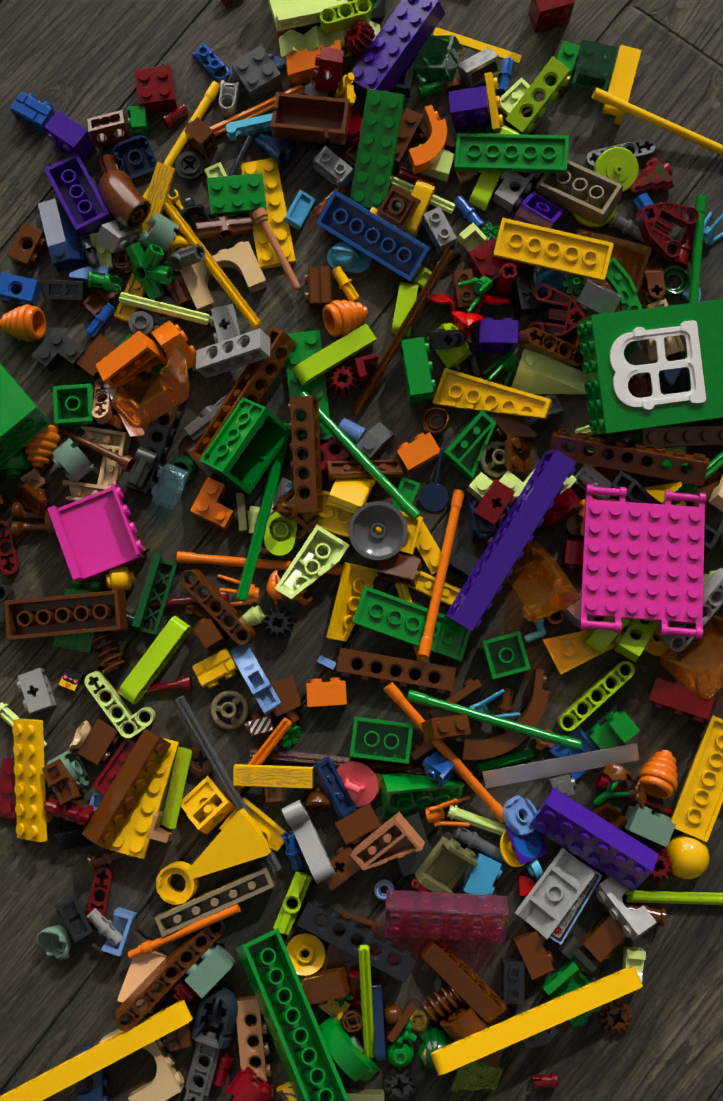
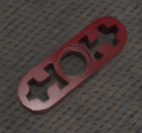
[0,521,20,576]
[86,866,114,926]

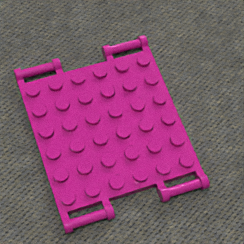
[579,485,706,639]

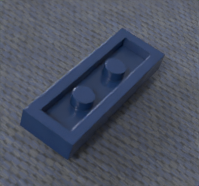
[312,756,356,819]

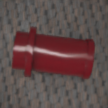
[533,1072,559,1089]

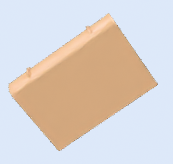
[117,945,170,1013]

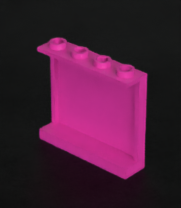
[47,483,144,583]

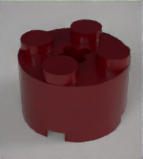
[225,1066,273,1101]

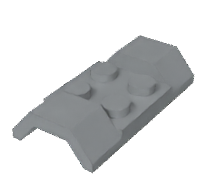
[515,848,596,939]

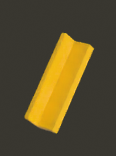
[603,45,642,125]

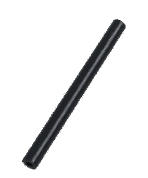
[208,135,254,219]

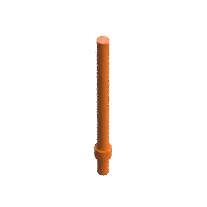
[128,904,241,959]

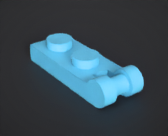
[226,113,273,141]

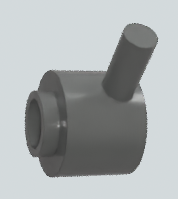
[129,311,161,338]

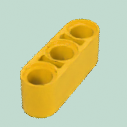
[402,180,435,238]

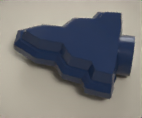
[254,134,297,164]

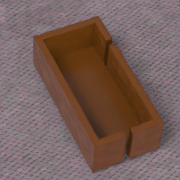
[270,92,351,145]

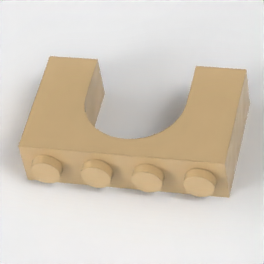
[180,241,267,313]
[100,1014,184,1101]

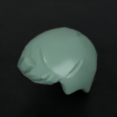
[36,925,71,960]

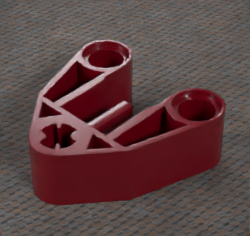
[636,202,699,261]
[527,284,587,337]

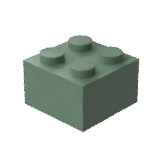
[623,804,676,847]
[185,943,235,998]

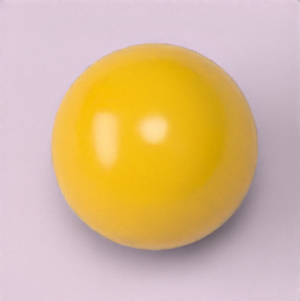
[664,834,709,879]

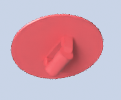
[337,761,378,807]

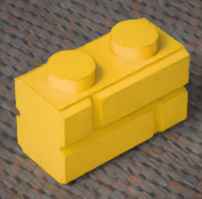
[192,648,238,689]

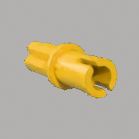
[331,266,359,302]

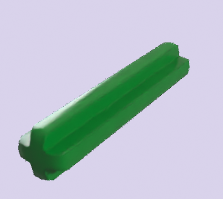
[476,749,534,773]

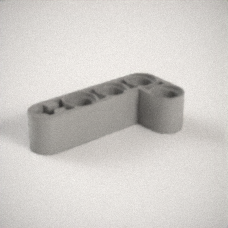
[282,800,336,884]

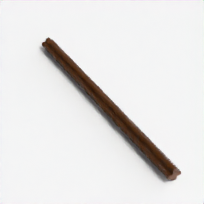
[351,247,455,416]
[250,747,427,776]

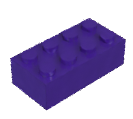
[44,153,113,237]

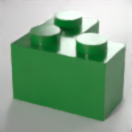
[587,711,640,750]

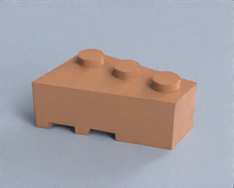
[351,812,425,871]

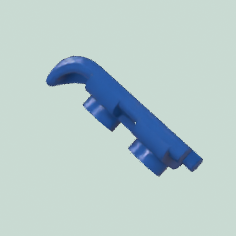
[191,43,230,81]

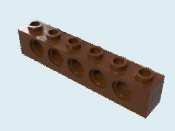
[288,395,323,514]
[336,648,456,694]

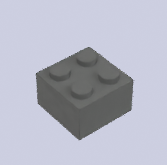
[231,45,282,103]

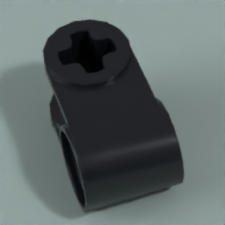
[428,329,466,350]

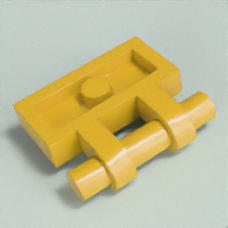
[333,73,356,106]

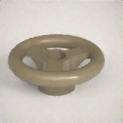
[480,441,513,478]
[210,690,249,730]

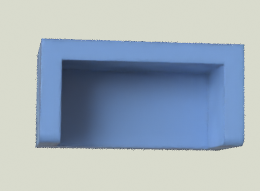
[101,907,137,956]

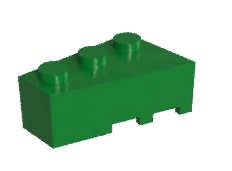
[443,410,496,480]

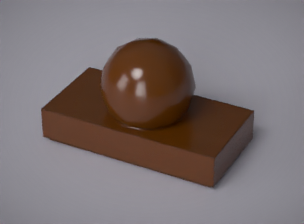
[17,481,49,517]
[383,999,416,1042]

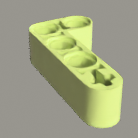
[85,671,156,738]

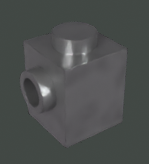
[547,774,576,796]

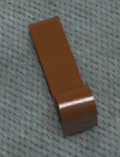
[518,327,584,368]

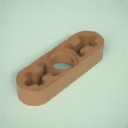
[92,378,113,424]

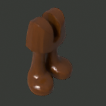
[11,502,56,538]

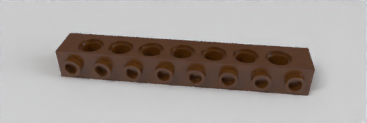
[190,327,297,460]
[550,429,710,486]

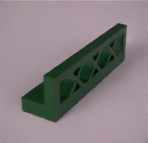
[132,553,178,636]

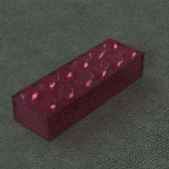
[384,890,509,942]

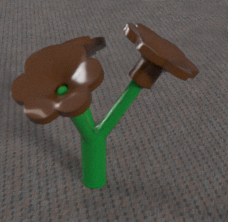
[594,763,647,807]

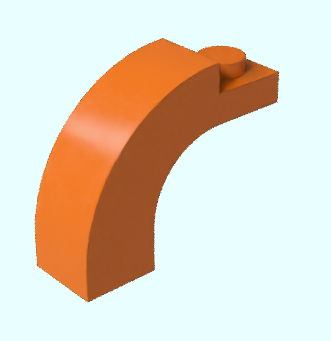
[408,105,447,174]

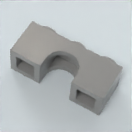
[595,877,657,942]

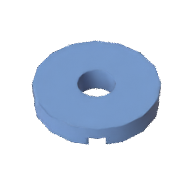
[503,796,536,836]

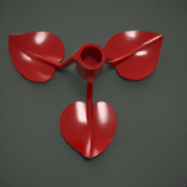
[426,293,510,339]

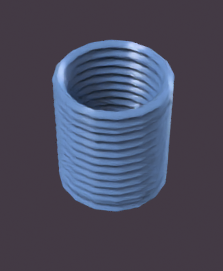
[339,418,366,445]

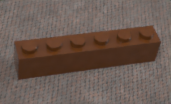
[82,728,171,850]

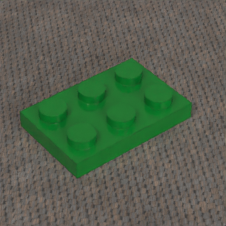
[207,173,267,216]

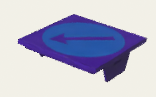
[505,826,549,865]

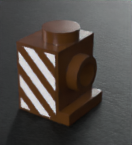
[244,712,275,736]

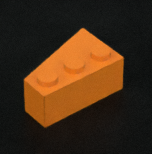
[286,40,342,85]
[96,331,168,389]

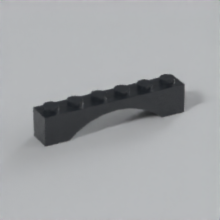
[609,471,721,555]

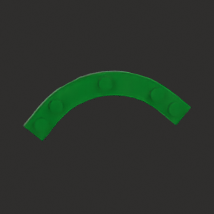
[605,257,642,361]

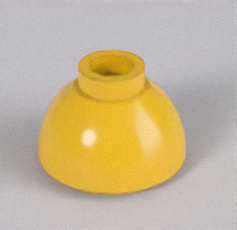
[166,234,191,255]

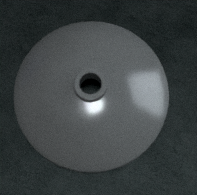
[349,501,407,560]

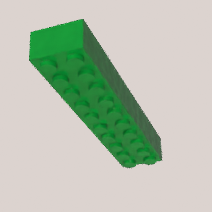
[236,929,349,1101]

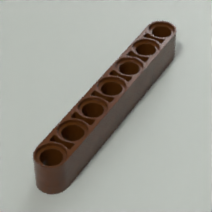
[114,915,225,1031]

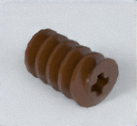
[92,631,125,674]
[420,983,466,1024]

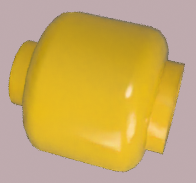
[105,567,135,591]

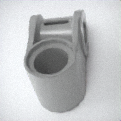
[219,80,240,118]

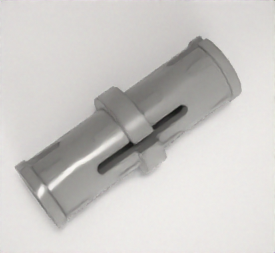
[86,908,123,946]

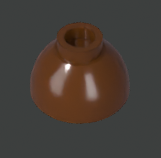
[304,787,332,812]

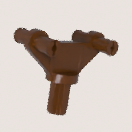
[272,488,321,540]

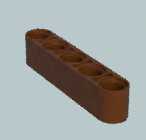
[180,569,255,645]
[420,936,507,1024]

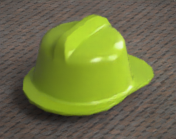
[264,512,297,556]

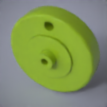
[594,147,639,192]

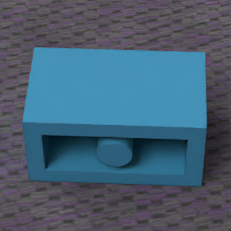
[462,852,503,901]

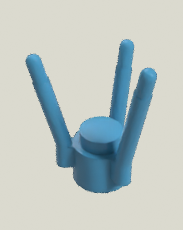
[703,212,723,246]
[469,689,521,723]

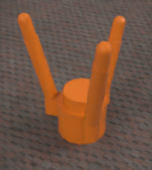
[217,574,259,607]
[425,795,471,827]

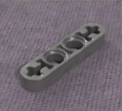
[585,138,656,170]

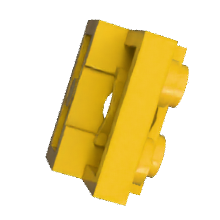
[181,776,236,835]

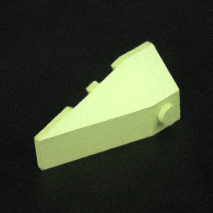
[511,349,588,395]
[275,525,350,599]

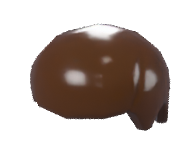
[421,407,450,436]

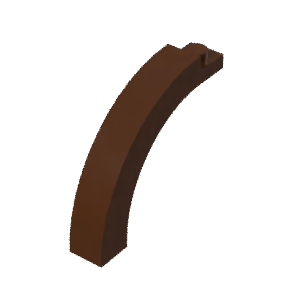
[461,669,550,760]

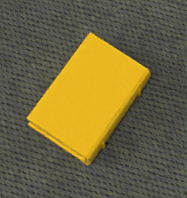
[327,460,376,513]

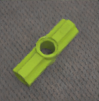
[273,871,312,935]

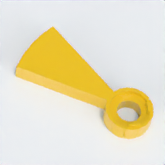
[156,808,271,905]

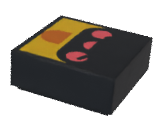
[57,667,84,693]

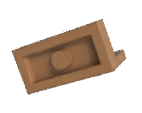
[147,811,175,843]

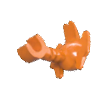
[266,569,313,605]

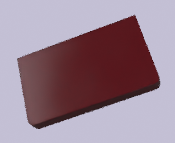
[355,354,378,387]

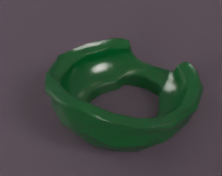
[664,265,690,295]
[168,456,197,486]

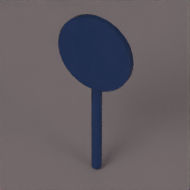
[420,448,448,511]

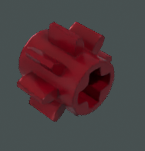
[173,977,197,1003]

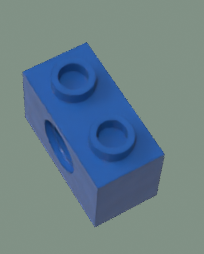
[0,272,42,307]

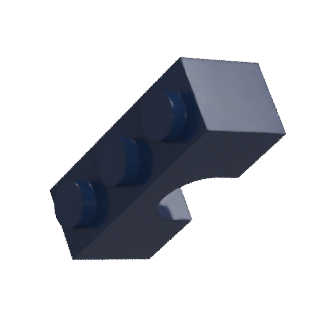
[77,1046,109,1101]

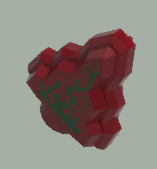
[630,157,674,195]
[43,798,94,825]

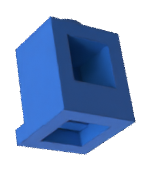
[422,752,455,788]

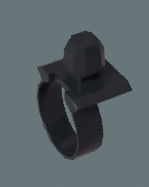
[180,197,209,223]

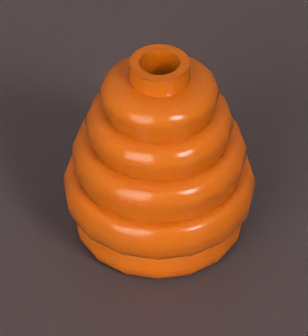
[323,300,368,337]
[0,304,46,342]
[24,425,61,468]
[638,750,678,799]

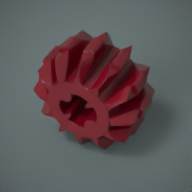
[344,20,375,55]
[327,364,359,397]
[648,847,673,883]

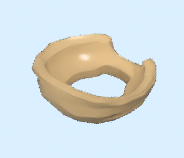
[69,720,91,749]

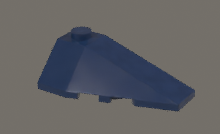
[38,199,88,272]

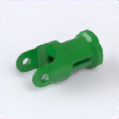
[87,271,122,292]

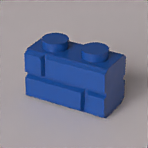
[10,92,55,133]

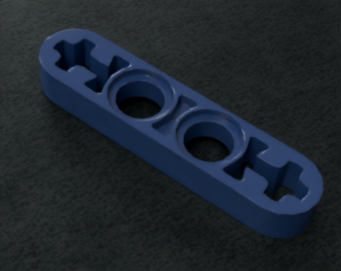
[371,979,386,1062]

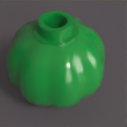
[0,448,32,479]

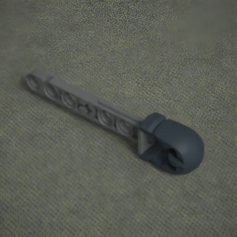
[184,987,238,1101]

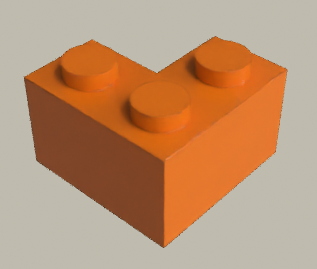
[151,320,197,374]
[190,477,234,531]

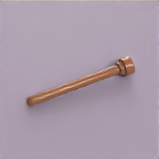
[252,208,300,291]

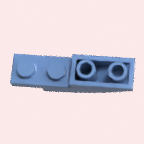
[229,644,282,715]

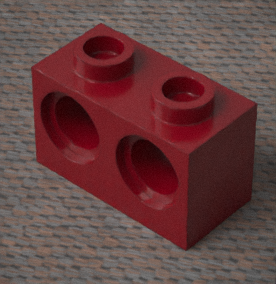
[305,436,350,474]

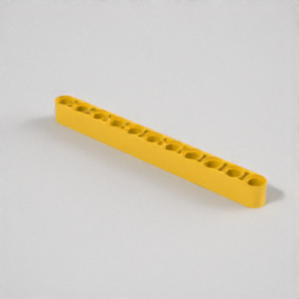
[430,966,643,1075]
[0,1000,193,1101]

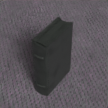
[395,812,431,877]

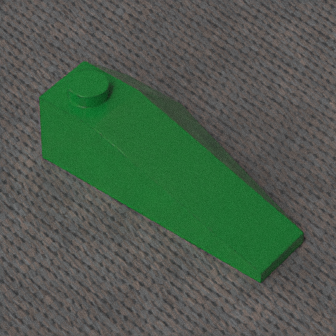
[380,773,464,819]

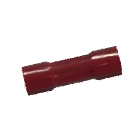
[494,263,518,298]

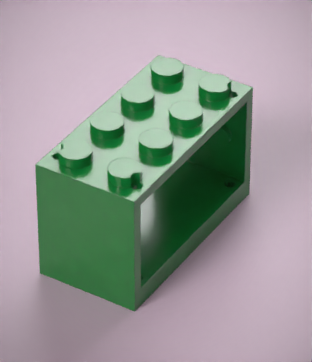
[199,397,291,495]

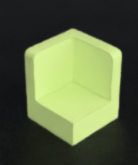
[458,223,488,252]

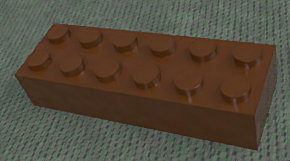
[4,590,128,640]

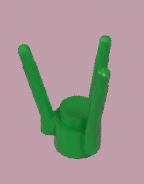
[457,276,493,313]
[482,352,519,386]

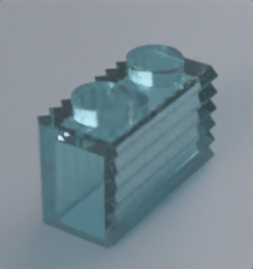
[151,463,189,510]

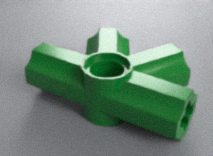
[125,241,174,300]

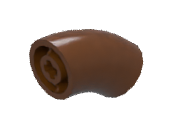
[98,170,151,231]
[440,1002,503,1069]

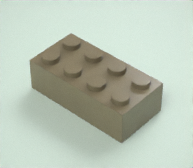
[538,160,623,226]

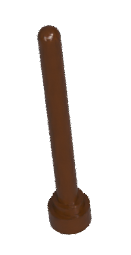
[58,427,134,472]

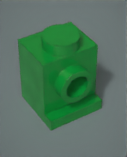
[126,105,149,136]

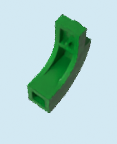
[319,1015,380,1082]

